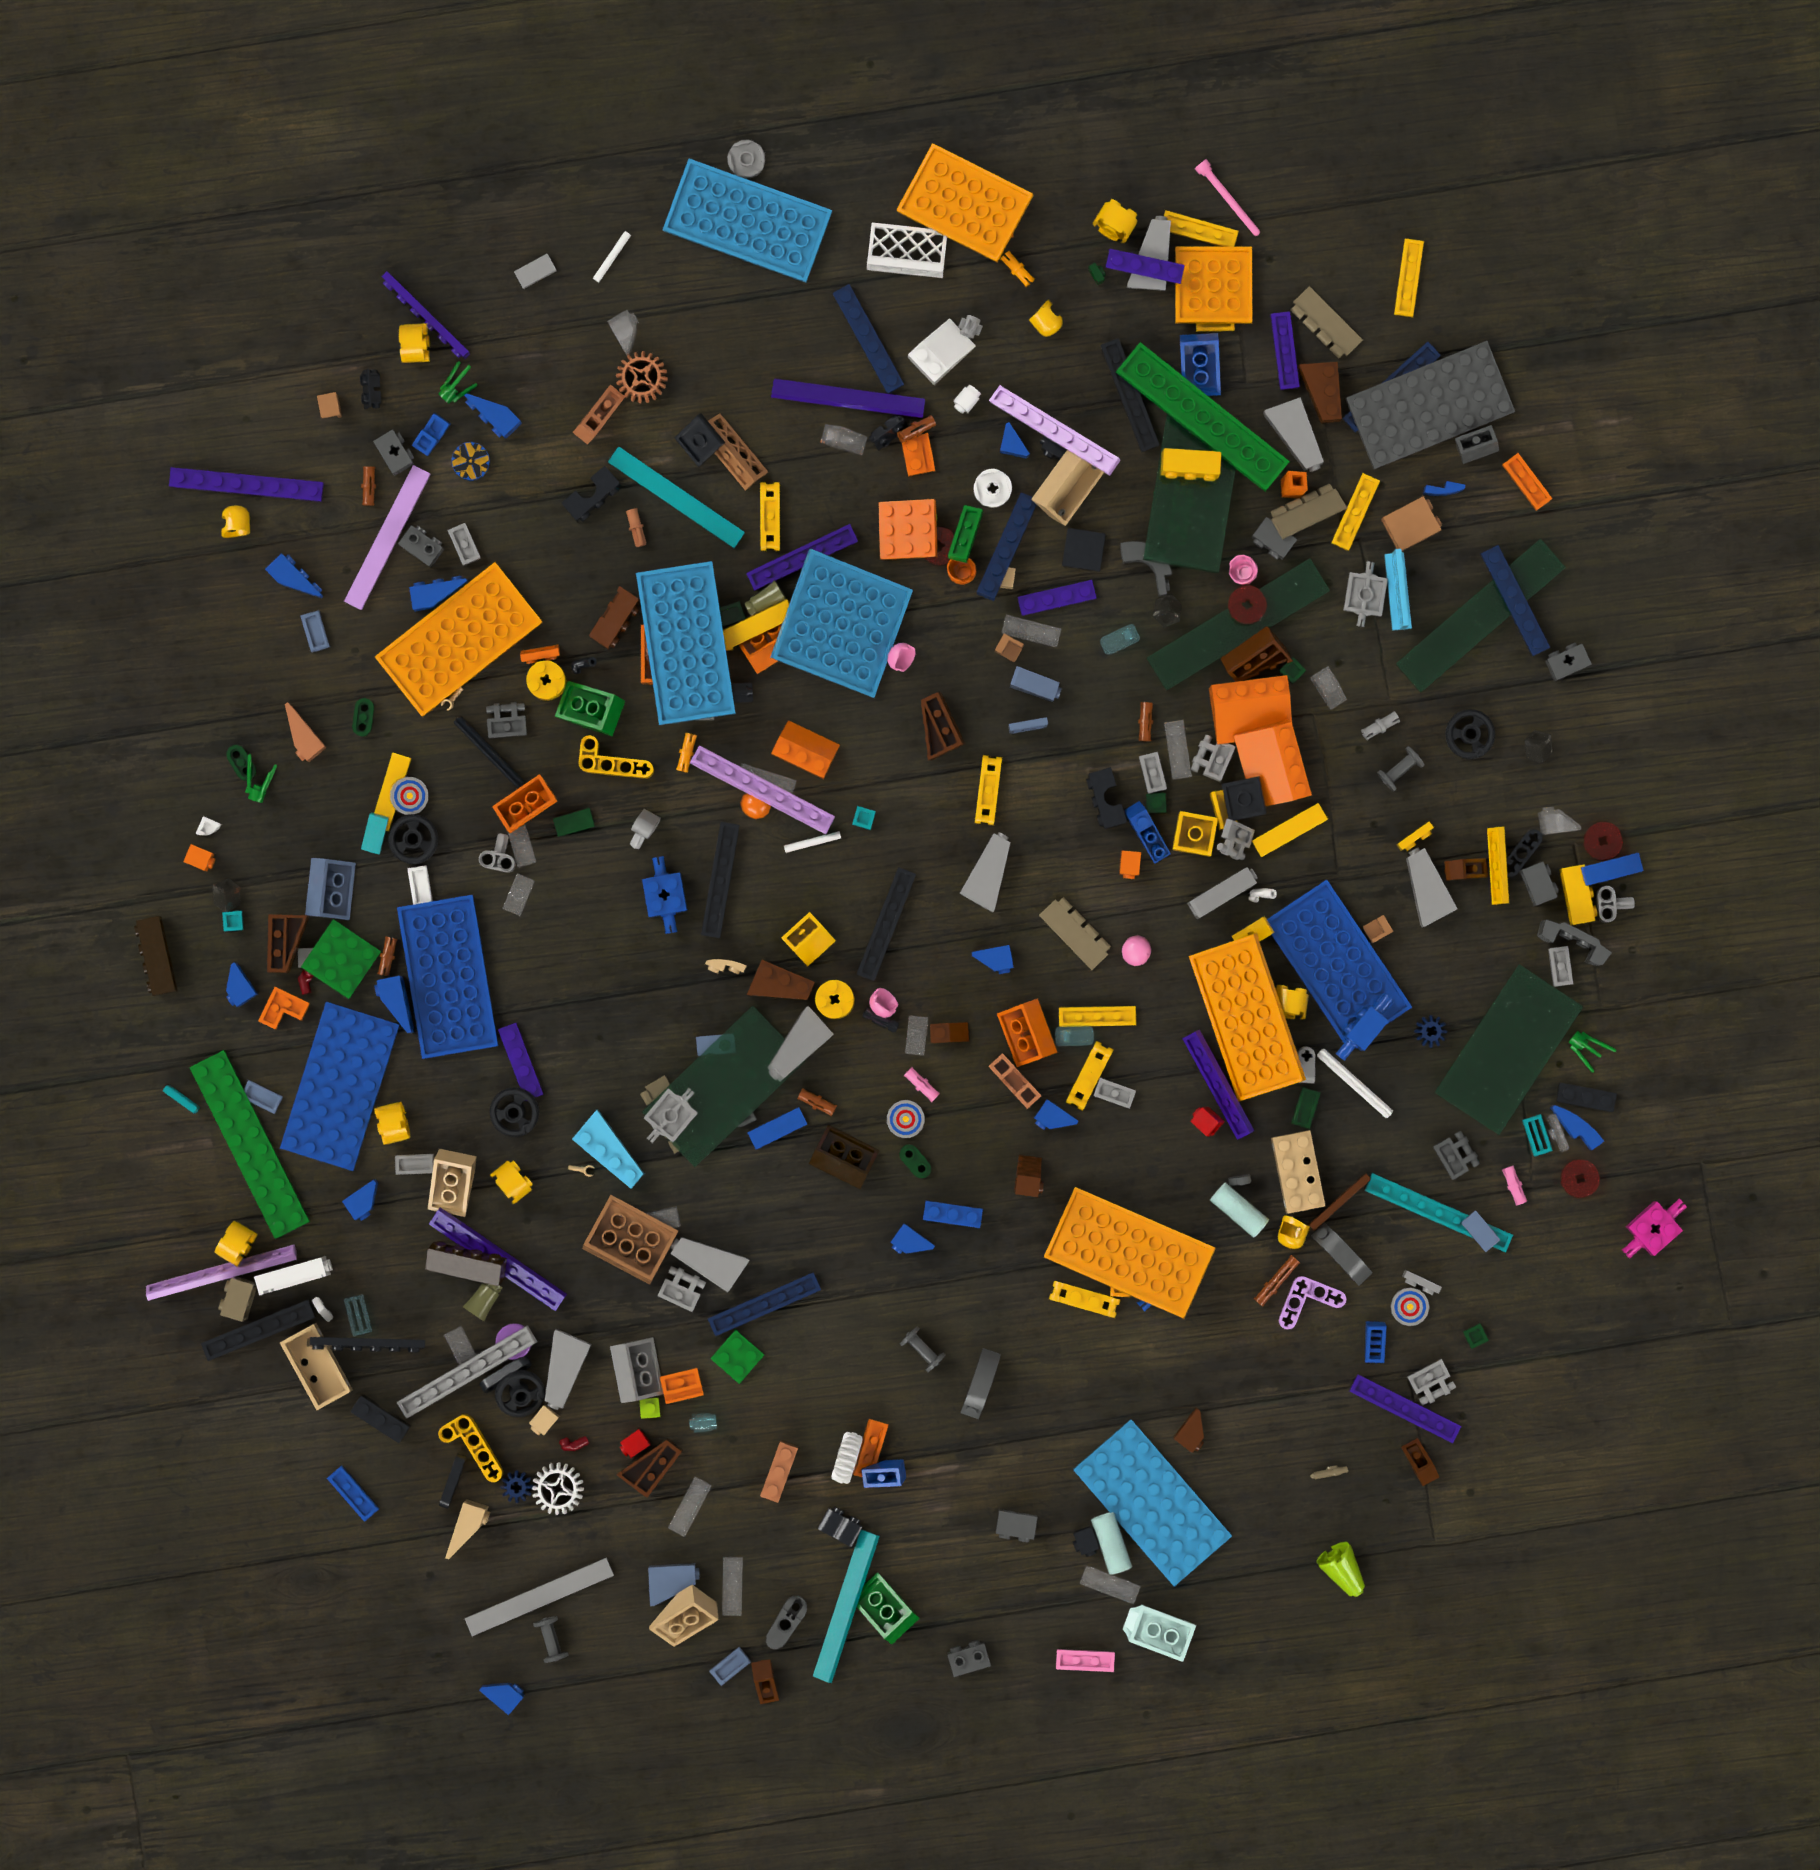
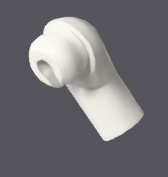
[1248,888,1277,903]

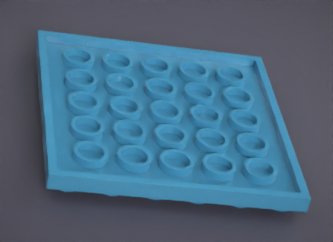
[770,549,913,698]

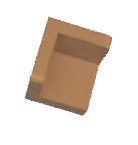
[317,392,342,418]
[995,634,1024,662]
[1363,915,1393,943]

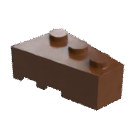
[1298,362,1342,423]
[589,586,641,650]
[1220,626,1293,682]
[921,692,965,761]
[267,914,310,973]
[747,960,815,1000]
[1014,1155,1044,1197]
[616,1438,683,1498]

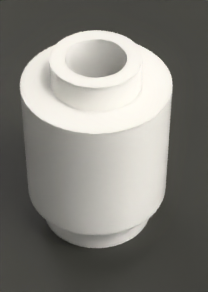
[953,385,981,414]

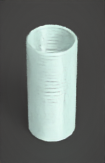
[1210,1183,1269,1238]
[1091,1512,1132,1575]

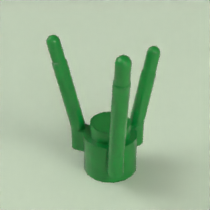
[438,361,477,404]
[245,754,277,803]
[1568,1031,1617,1073]

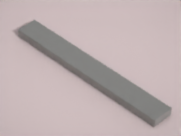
[397,1325,537,1419]
[465,1557,614,1636]

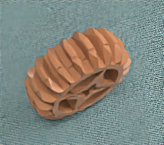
[616,351,668,404]

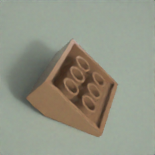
[582,1195,678,1285]

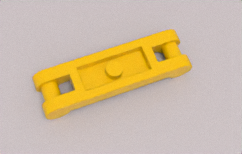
[760,482,780,551]
[975,755,1002,826]
[1066,1041,1114,1111]
[1049,1281,1120,1318]

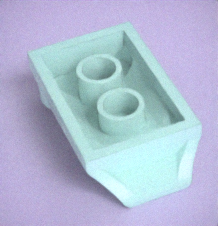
[1123,1605,1196,1662]

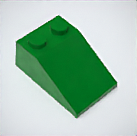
[555,681,625,736]
[857,1572,920,1644]

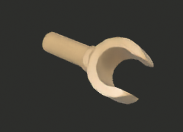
[441,687,463,710]
[568,1165,595,1177]

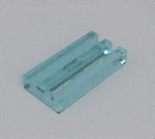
[344,1294,372,1336]

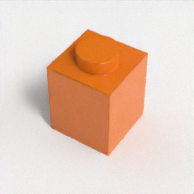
[1281,471,1308,498]
[183,844,215,871]
[1119,851,1141,879]

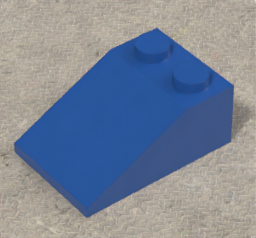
[1180,333,1221,396]
[374,976,415,1033]

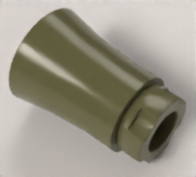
[744,580,787,616]
[462,1283,503,1322]

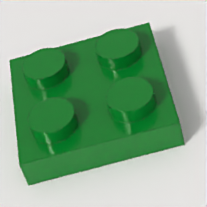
[710,1330,765,1384]

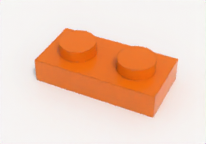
[520,644,560,664]

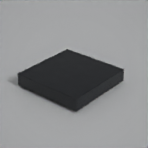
[675,413,725,467]
[1062,528,1106,572]
[1222,776,1267,821]

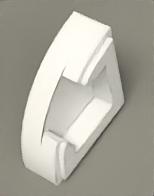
[196,816,222,836]
[312,1297,333,1322]

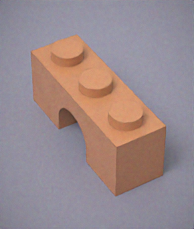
[988,1053,1041,1109]
[760,1440,798,1503]

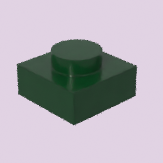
[1088,263,1106,286]
[1279,657,1306,684]
[1146,793,1166,813]
[1462,1323,1489,1349]

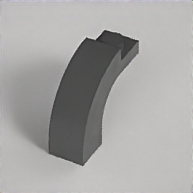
[1120,541,1172,597]
[1311,1223,1373,1286]
[961,1348,1001,1419]

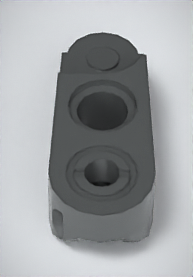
[766,1595,807,1649]

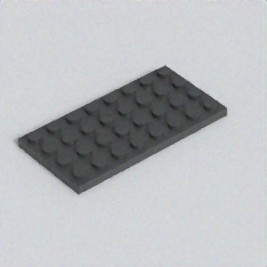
[1345,341,1515,469]

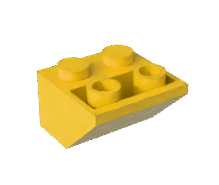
[781,912,836,967]

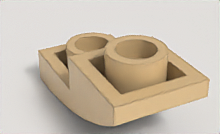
[705,959,747,975]

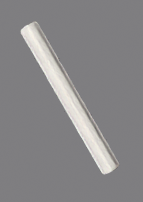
[1317,1049,1393,1118]

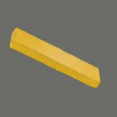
[1164,210,1239,247]
[1394,238,1424,317]
[1331,473,1380,551]
[723,599,790,650]
[374,753,412,831]
[1252,803,1328,857]
[1487,827,1509,905]
[1059,1006,1136,1027]

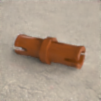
[897,415,936,443]
[361,467,376,506]
[1138,702,1153,742]
[377,937,398,976]
[797,1088,837,1117]

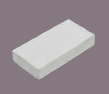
[407,865,433,905]

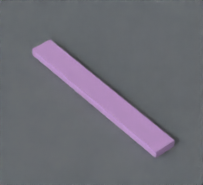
[989,385,1121,476]
[344,465,431,610]
[690,745,835,834]
[146,1245,297,1301]

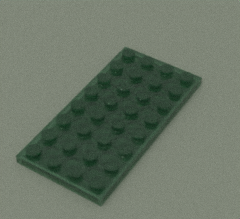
[1143,413,1236,573]
[1434,964,1583,1135]
[642,1006,806,1167]

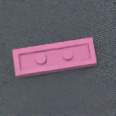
[1056,1649,1115,1672]

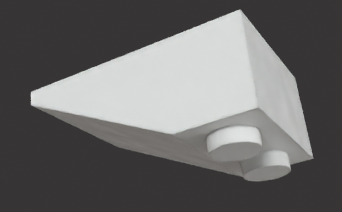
[908,318,976,385]

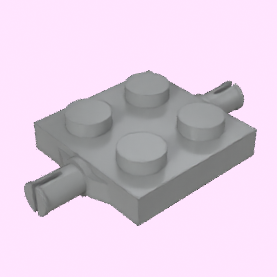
[1343,562,1388,627]
[644,1088,698,1143]

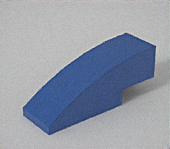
[1581,853,1643,886]
[1550,1105,1604,1150]

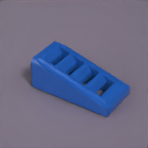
[1365,1321,1387,1363]

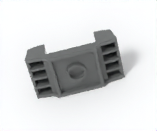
[1537,920,1612,966]

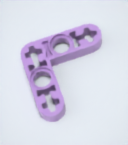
[1278,1276,1346,1329]

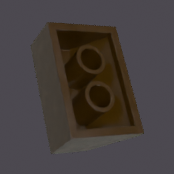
[809,1125,880,1189]

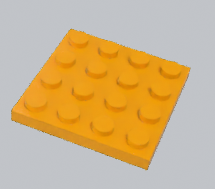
[1175,247,1252,324]

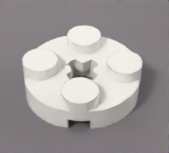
[974,469,1012,508]

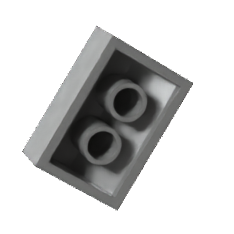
[610,1337,664,1403]

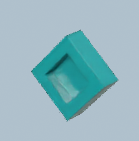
[852,806,876,830]
[222,911,244,932]

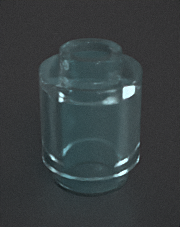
[689,1412,717,1433]

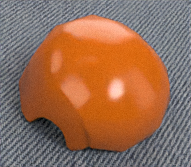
[947,558,977,585]
[741,793,771,819]

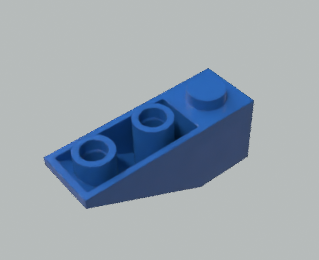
[464,393,522,439]
[265,553,324,599]
[409,576,468,612]
[1124,801,1171,864]

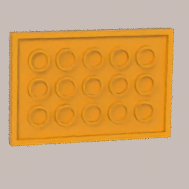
[897,143,1034,262]

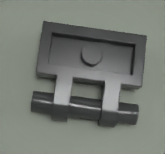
[486,702,527,738]
[1433,1131,1480,1180]

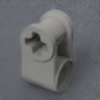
[1297,1046,1315,1084]

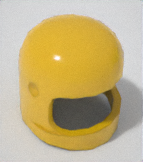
[1029,300,1063,337]
[221,505,250,538]
[1278,1216,1310,1249]

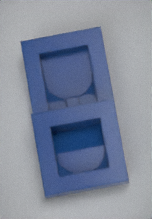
[412,413,451,456]
[1423,481,1465,496]

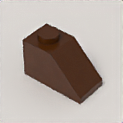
[1444,858,1488,880]
[930,1022,969,1043]
[1173,1407,1204,1453]
[1401,1438,1439,1486]
[751,1659,779,1704]

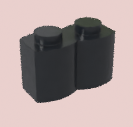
[817,1506,863,1547]

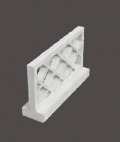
[867,223,947,278]

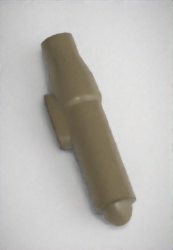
[1310,1465,1348,1480]

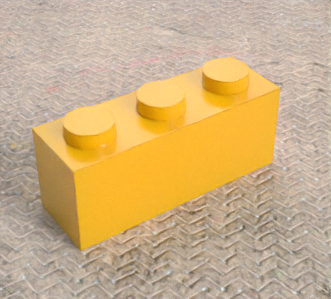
[1161,448,1221,481]
[1559,864,1597,925]

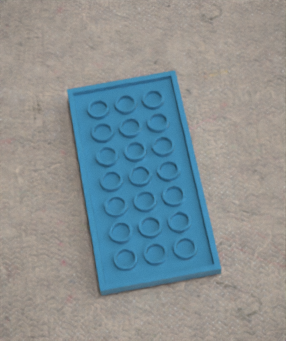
[663,159,832,283]
[636,561,736,725]
[1073,1419,1232,1586]

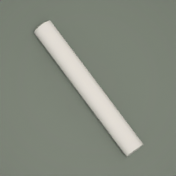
[593,231,631,283]
[784,831,841,853]

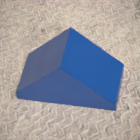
[1000,422,1030,458]

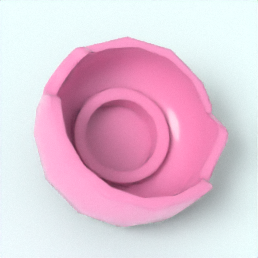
[1229,554,1258,585]
[887,643,916,672]
[1122,935,1151,966]
[869,988,898,1018]

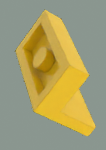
[1210,790,1237,830]

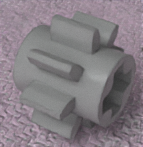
[958,315,983,339]

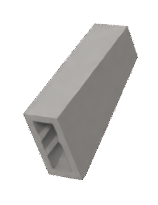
[1127,216,1171,291]
[1263,398,1324,472]
[960,832,1011,913]
[1406,847,1457,928]
[1187,867,1258,919]
[767,1006,834,1082]
[670,1237,750,1292]
[545,1329,592,1410]

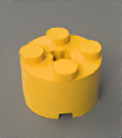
[1093,199,1137,243]
[399,323,430,363]
[526,661,566,701]
[815,980,855,1019]
[1275,985,1309,1019]
[374,1102,410,1145]
[490,1160,532,1204]
[215,1221,258,1267]

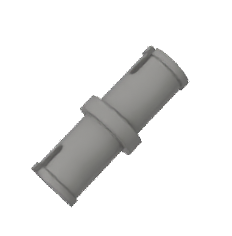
[1361,711,1400,740]

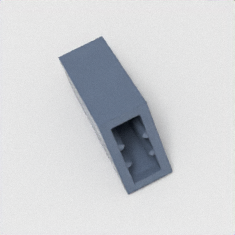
[1010,666,1062,702]
[648,1563,700,1606]

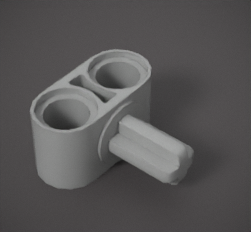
[630,809,661,849]
[479,833,516,873]
[1596,886,1635,923]

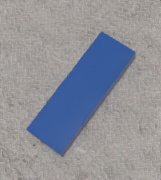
[747,1107,807,1149]
[327,1465,380,1522]

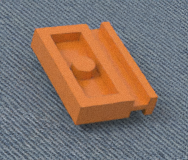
[902,433,935,476]
[660,1368,704,1404]

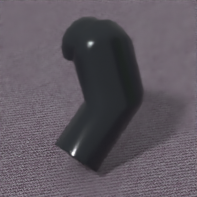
[571,657,597,674]

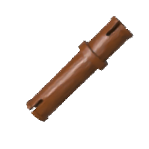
[1254,1255,1300,1307]

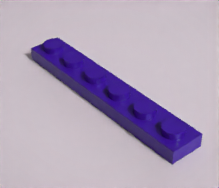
[382,271,470,359]
[746,524,858,591]
[1182,1029,1254,1140]
[1349,1374,1461,1443]

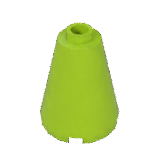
[1316,1542,1365,1597]

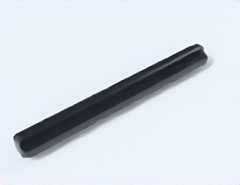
[454,716,525,789]

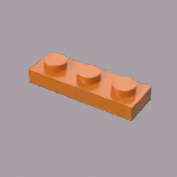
[1502,453,1552,511]
[853,1419,888,1477]

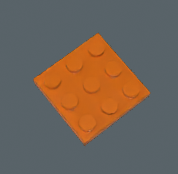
[879,499,937,560]

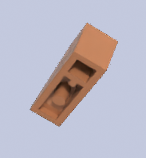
[573,385,625,445]
[285,702,327,762]

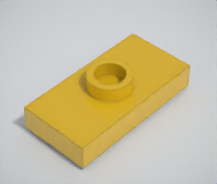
[1232,916,1274,942]

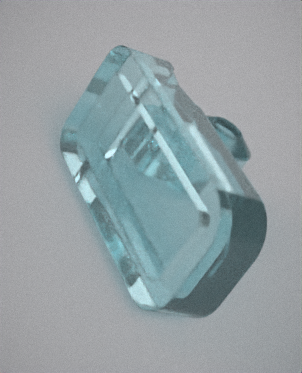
[1100,624,1140,655]
[1055,1026,1094,1046]

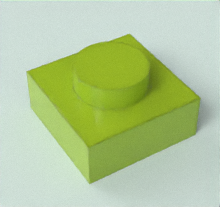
[639,1397,661,1419]

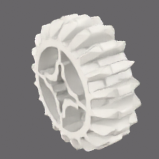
[831,1432,863,1484]
[532,1462,584,1515]

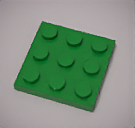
[301,919,381,1000]

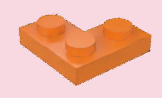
[258,987,310,1029]

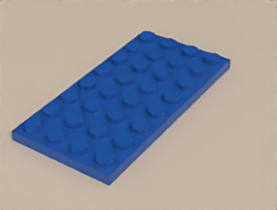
[1267,880,1412,1043]
[397,895,499,1059]
[280,1002,400,1171]

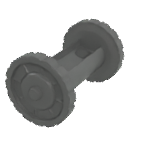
[1377,746,1425,792]
[899,1326,946,1372]
[533,1616,569,1663]

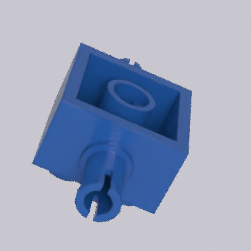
[642,856,688,934]
[1335,994,1394,1061]

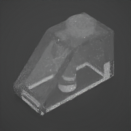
[607,310,639,356]
[820,424,867,455]
[1310,666,1347,710]
[1538,806,1581,835]

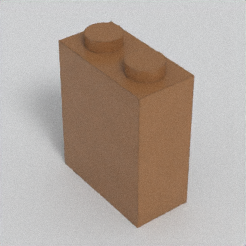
[1381,496,1442,552]

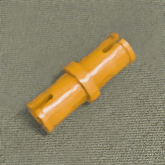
[1001,251,1035,287]
[676,733,697,773]

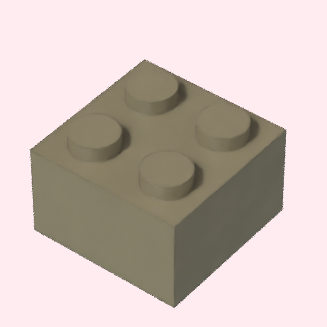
[218,1276,257,1322]

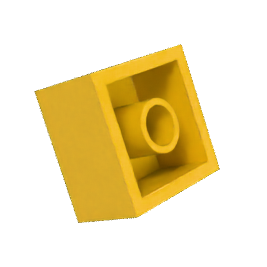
[1172,811,1218,857]

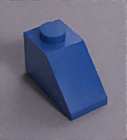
[971,945,1014,974]
[226,962,258,1007]
[1034,1099,1078,1130]
[342,1179,378,1221]
[891,1223,935,1254]
[861,1459,906,1488]
[479,1683,525,1715]

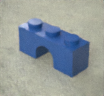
[923,1200,983,1228]

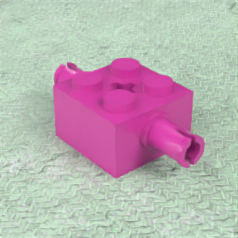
[1622,1199,1687,1259]

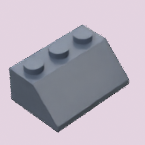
[305,858,356,920]

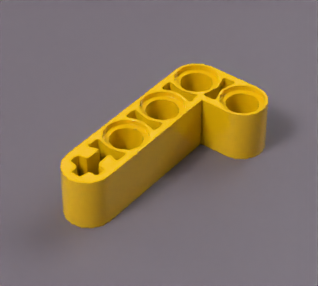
[579,735,654,779]
[438,1414,503,1482]

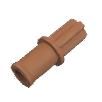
[626,508,646,547]

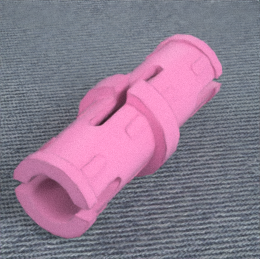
[904,1067,940,1102]
[1502,1165,1527,1206]

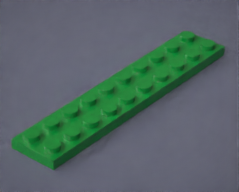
[1116,342,1290,492]
[189,1050,310,1239]

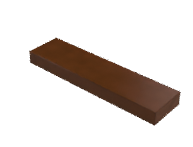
[1308,1173,1371,1230]

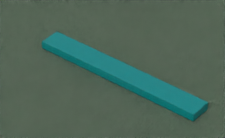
[608,446,745,549]
[1364,1173,1513,1253]
[813,1529,880,1683]

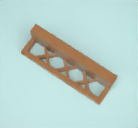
[708,413,768,491]

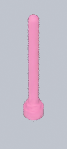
[1195,159,1260,236]

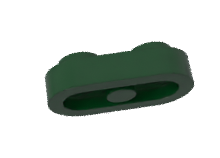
[352,698,375,737]
[226,745,256,781]
[899,1144,931,1178]

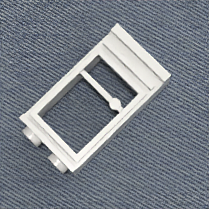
[254,1256,333,1295]

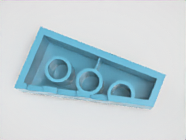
[572,1110,645,1188]

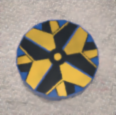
[452,442,490,481]

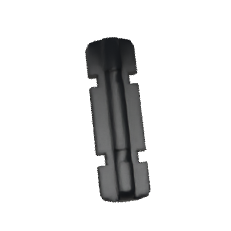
[862,1007,899,1033]

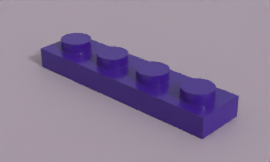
[1105,249,1185,284]
[1270,311,1300,390]
[1017,580,1096,616]
[498,1023,543,1101]

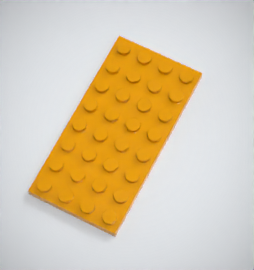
[375,562,543,717]
[1189,933,1306,1101]
[1044,1187,1216,1319]

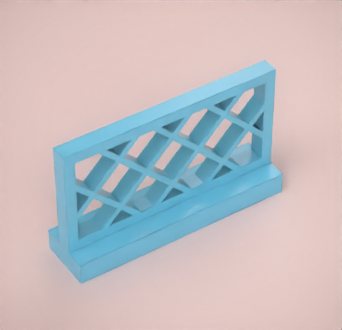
[1384,549,1412,631]

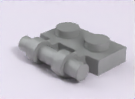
[1191,735,1236,782]
[1217,819,1255,860]
[658,1266,706,1312]
[1407,1359,1456,1406]

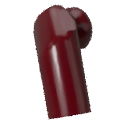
[298,969,314,995]
[559,1436,589,1451]

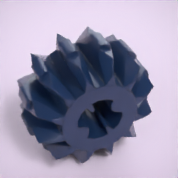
[1414,1015,1447,1048]
[500,1470,534,1503]

